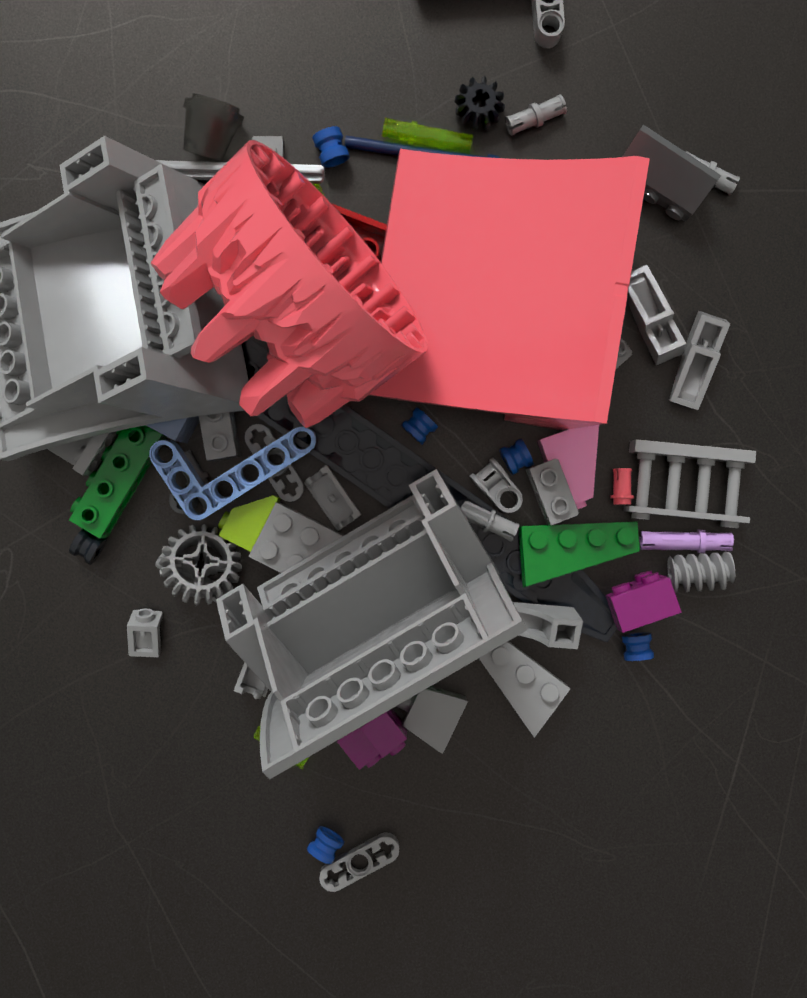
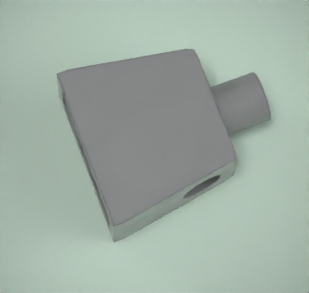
[396,686,468,754]

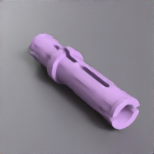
[639,530,734,553]

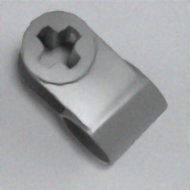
[469,457,523,514]

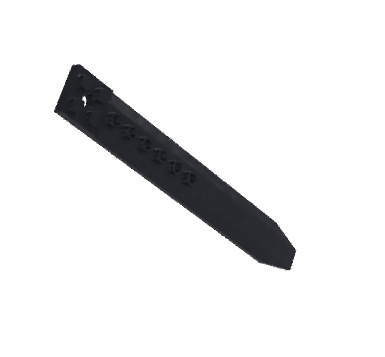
[241,338,617,642]

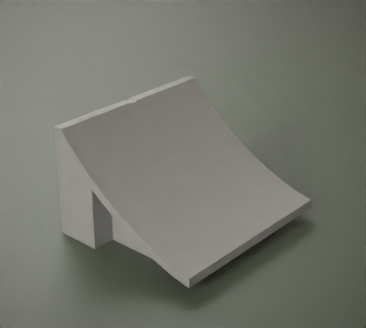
[0,136,249,461]
[216,469,528,779]

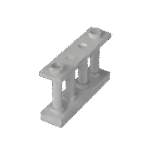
[623,439,756,528]

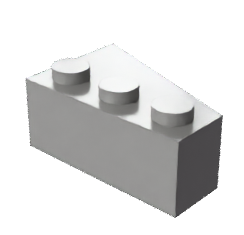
[479,641,570,738]

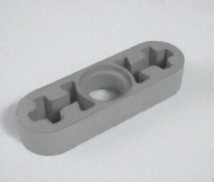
[245,424,305,502]
[319,832,399,892]

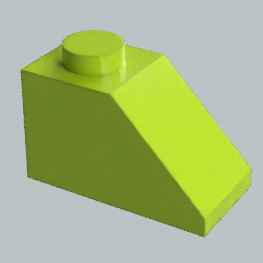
[218,495,281,552]

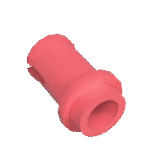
[610,468,634,505]

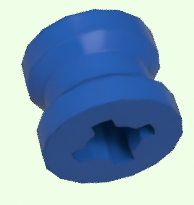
[401,407,438,445]
[499,439,534,475]
[621,632,654,661]
[307,826,345,864]

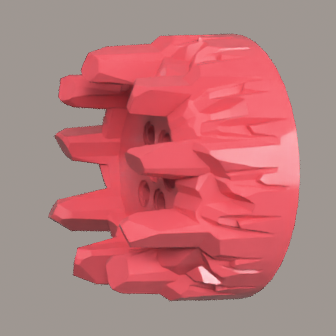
[150,140,428,428]

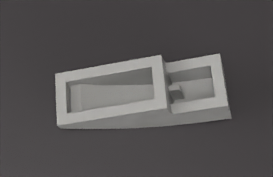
[627,265,686,365]
[669,311,731,410]

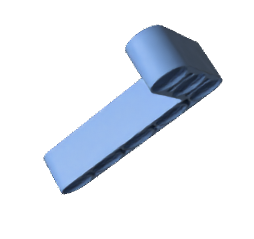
[149,426,316,520]

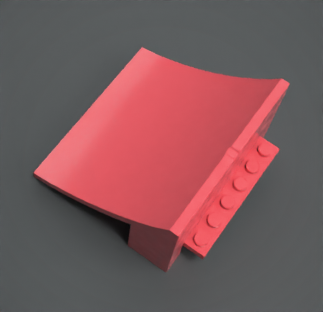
[369,149,650,430]

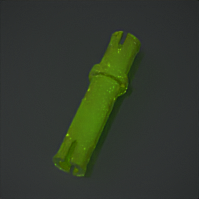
[382,117,473,154]

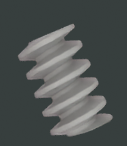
[667,552,736,593]

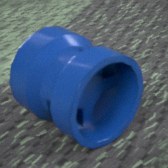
[312,126,350,168]

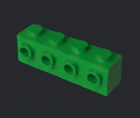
[69,425,167,539]

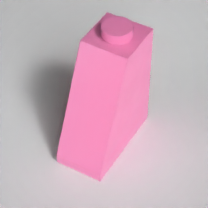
[537,425,599,509]

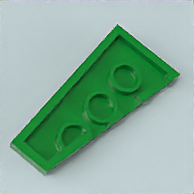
[519,522,640,587]

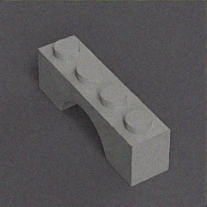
[513,602,583,649]

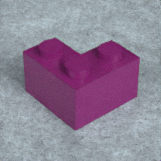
[605,571,682,633]
[337,709,407,770]

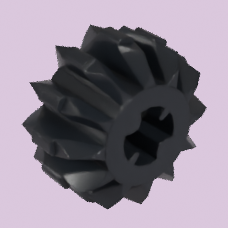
[454,76,505,131]

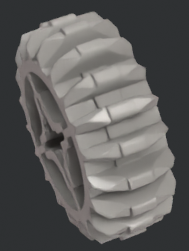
[159,524,242,606]

